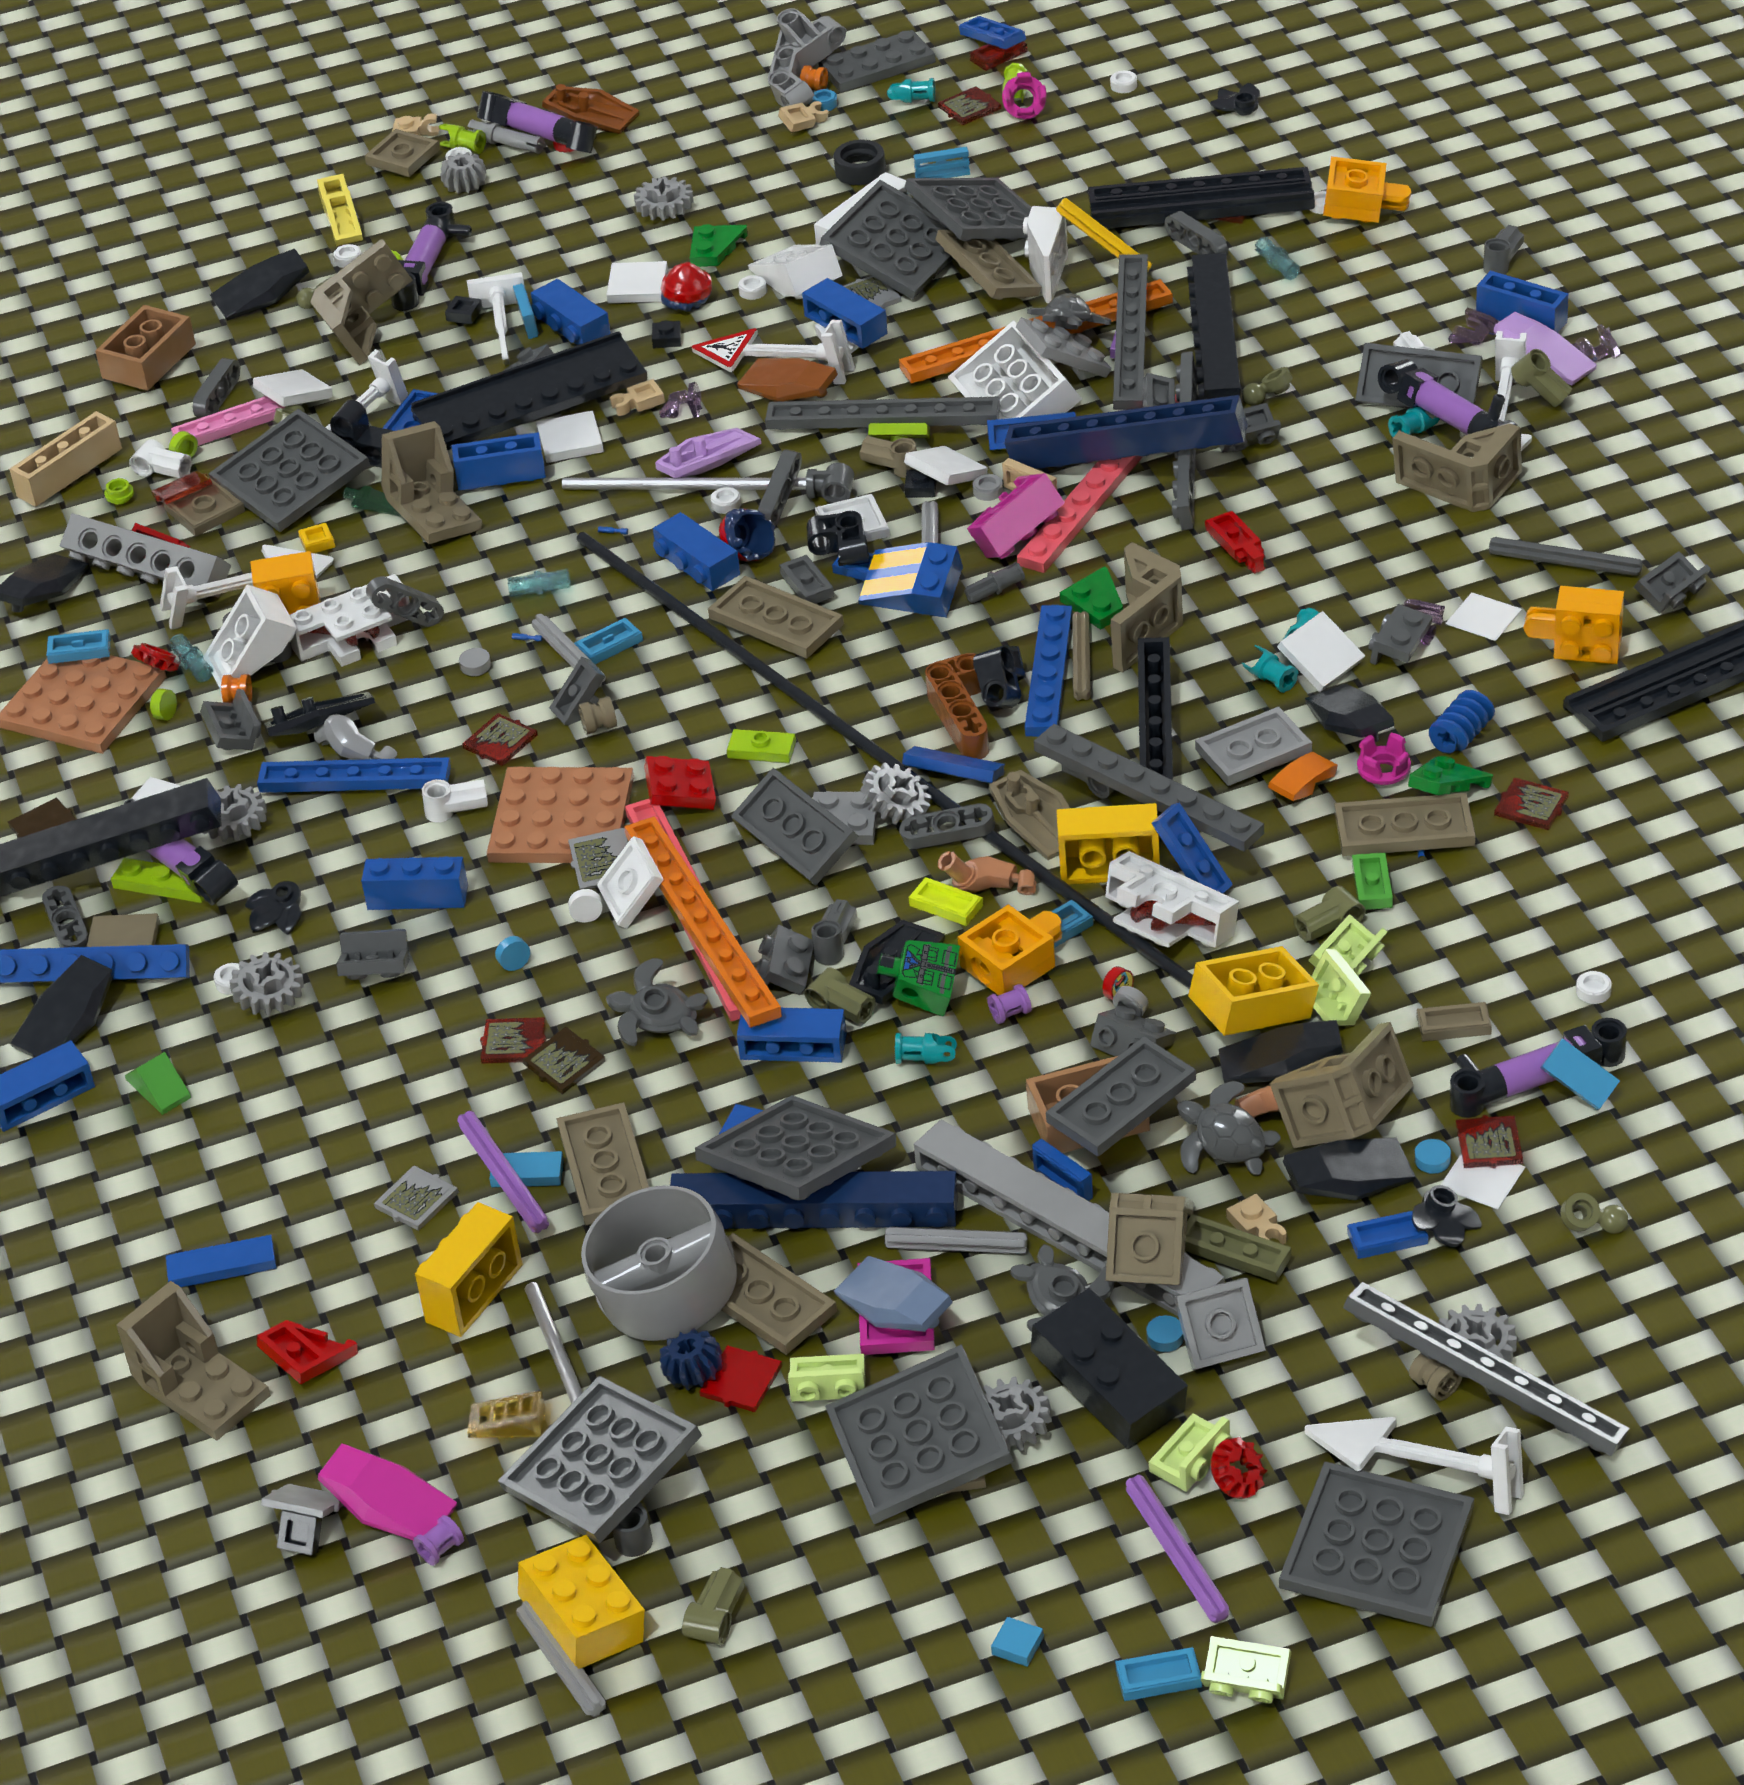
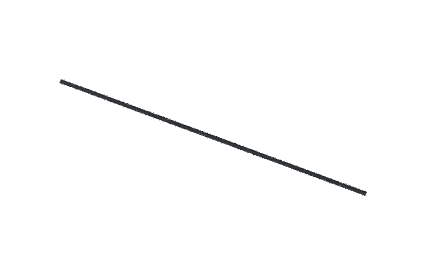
[577,532,1193,989]

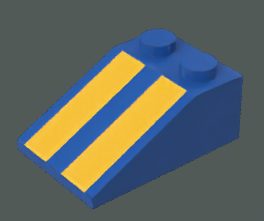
[858,542,963,618]

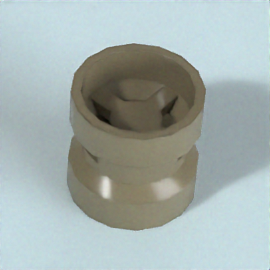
[578,696,617,734]
[1409,1353,1462,1401]

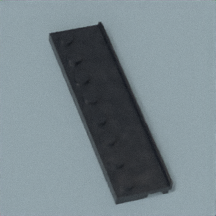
[1088,167,1315,228]
[411,331,647,450]
[1563,621,1744,742]

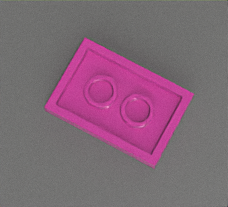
[858,1258,935,1355]

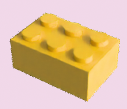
[1057,803,1160,885]
[1188,946,1319,1036]
[415,1202,523,1337]
[518,1535,645,1669]

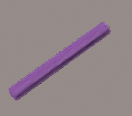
[457,1111,549,1233]
[1126,1475,1229,1623]

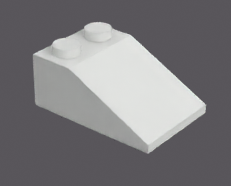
[1023,206,1068,303]
[748,244,843,300]
[203,584,297,690]

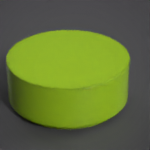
[169,431,198,458]
[150,689,177,721]

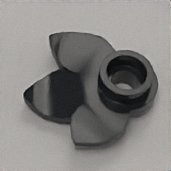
[1210,83,1260,116]
[245,881,302,935]
[1412,1185,1482,1247]

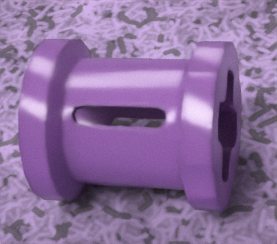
[987,984,1032,1024]
[413,1515,464,1566]

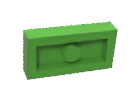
[1352,853,1393,910]

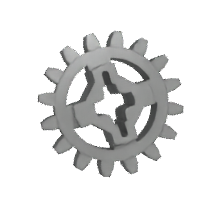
[634,176,694,220]
[860,762,931,824]
[203,784,267,842]
[230,952,304,1015]
[1439,1304,1517,1363]
[983,1377,1052,1451]

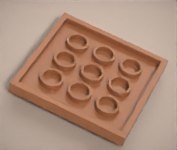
[0,655,167,754]
[487,766,634,863]

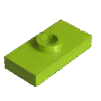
[868,423,930,442]
[727,729,796,763]

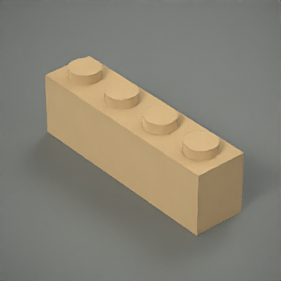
[9,411,122,507]

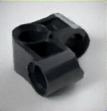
[806,511,869,566]
[973,645,1026,709]

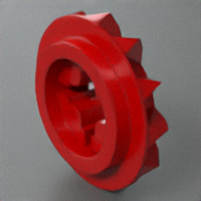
[131,643,180,672]
[1211,1437,1268,1499]

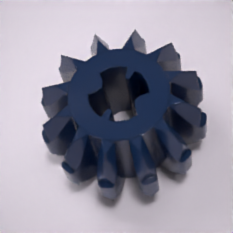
[660,1328,723,1391]

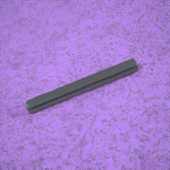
[1489,537,1642,576]

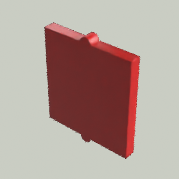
[699,1345,782,1412]

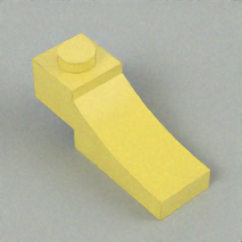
[317,174,363,246]

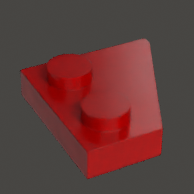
[257,1320,358,1384]

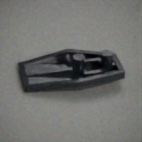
[210,248,310,321]
[0,554,89,612]
[1305,683,1394,742]
[264,692,375,736]
[849,920,945,1005]
[10,955,114,1058]
[1219,1020,1344,1084]
[1283,1137,1415,1200]

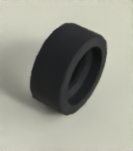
[833,139,886,185]

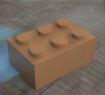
[95,305,196,391]
[1026,1056,1150,1153]

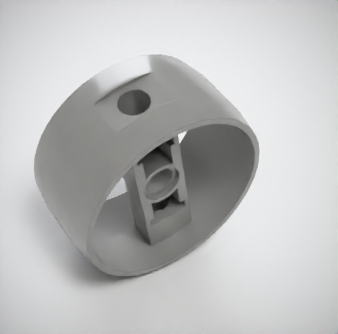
[581,1185,737,1341]

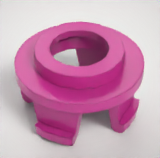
[1002,72,1047,119]
[1357,732,1411,785]

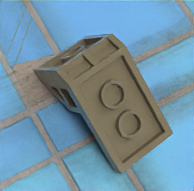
[310,239,413,366]
[381,421,482,544]
[1392,423,1522,512]
[1111,542,1183,673]
[1270,1022,1413,1148]
[1106,1193,1194,1285]
[116,1281,271,1441]

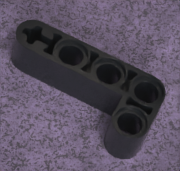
[330,400,393,468]

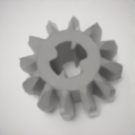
[440,152,486,194]

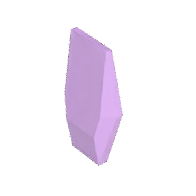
[1493,312,1597,386]
[655,428,761,478]

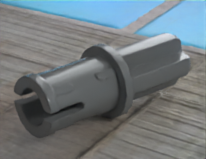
[964,562,1025,603]

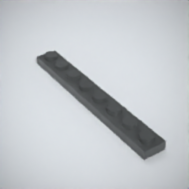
[1113,254,1148,410]
[1172,351,1197,530]
[765,397,1001,430]
[1034,724,1264,852]
[1343,1282,1630,1456]

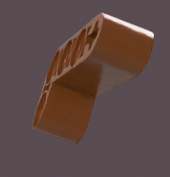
[925,653,989,759]

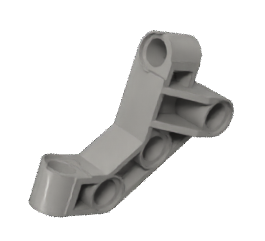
[768,8,847,107]

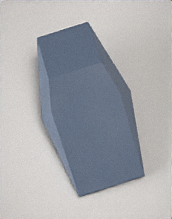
[834,1256,953,1332]

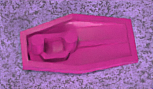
[318,1443,457,1541]

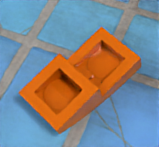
[1268,752,1338,801]

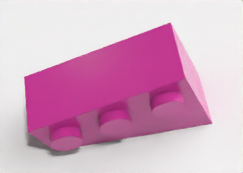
[967,473,1065,559]

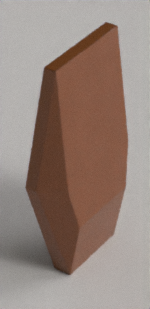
[542,84,639,134]
[737,358,838,402]

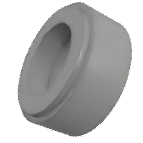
[973,474,1003,501]
[459,648,491,676]
[1113,986,1149,1017]

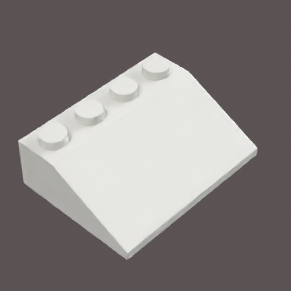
[948,320,1082,419]

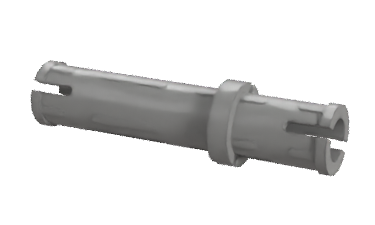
[467,119,544,154]

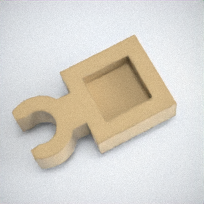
[778,101,829,132]
[610,379,665,416]
[1226,1194,1286,1245]

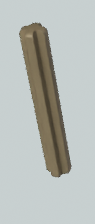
[1072,611,1091,701]

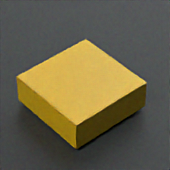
[298,523,335,553]

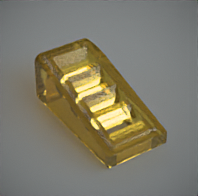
[467,1391,546,1438]

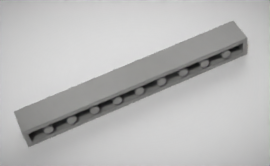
[914,1119,1225,1316]

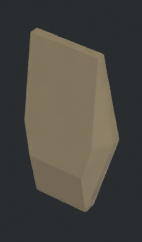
[989,770,1070,860]

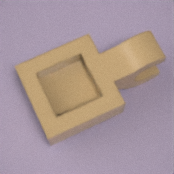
[392,113,440,136]

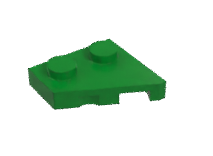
[689,224,748,267]
[1060,566,1123,630]
[1408,756,1493,796]

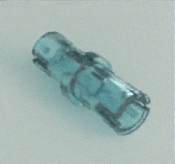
[1255,237,1300,280]
[507,569,571,597]
[169,634,213,682]

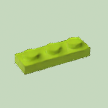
[111,857,204,903]

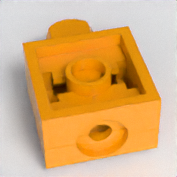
[1323,156,1411,223]
[1523,586,1624,664]
[957,904,1062,995]

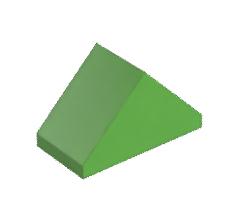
[125,1052,191,1115]

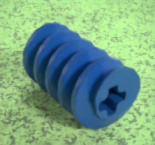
[1429,690,1495,754]

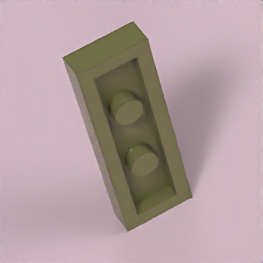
[1185,1214,1292,1282]

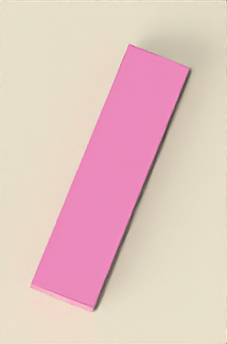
[171,396,285,446]

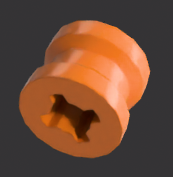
[800,65,828,91]
[221,674,252,703]

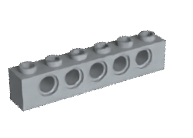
[59,513,231,600]

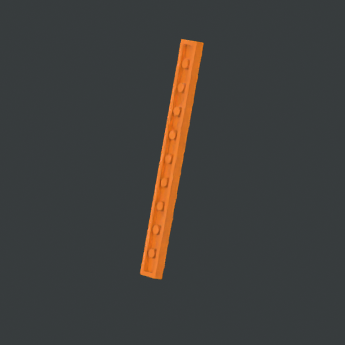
[899,279,1173,383]
[624,816,782,1028]

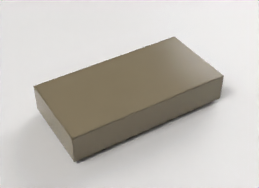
[1417,1002,1492,1042]

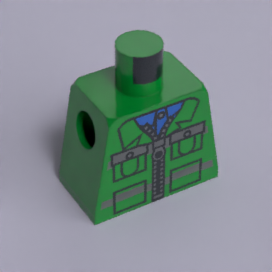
[877,940,960,1017]

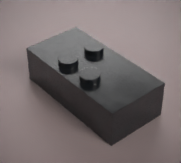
[1031,1287,1188,1450]

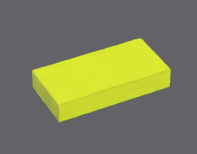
[908,877,983,926]

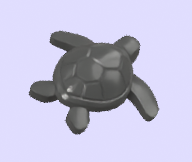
[1027,293,1111,330]
[606,958,708,1046]
[1177,1081,1281,1176]
[1011,1244,1114,1332]

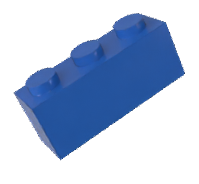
[1476,270,1569,333]
[531,278,611,345]
[802,278,888,349]
[451,432,546,491]
[653,512,740,591]
[361,857,468,910]
[737,1007,847,1063]
[0,1040,95,1132]

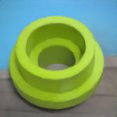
[104,478,134,505]

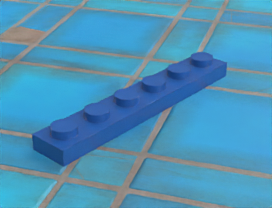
[1025,605,1073,737]
[257,757,451,793]
[0,944,190,983]

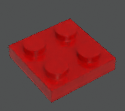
[644,756,716,810]

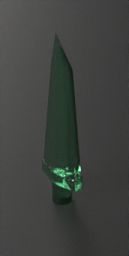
[343,485,402,517]

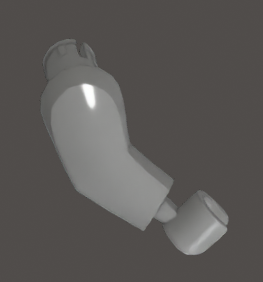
[314,714,397,760]

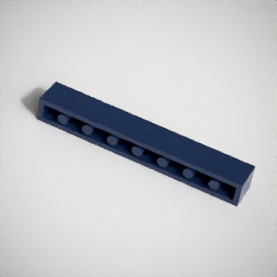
[1004,395,1248,469]
[670,1171,958,1229]

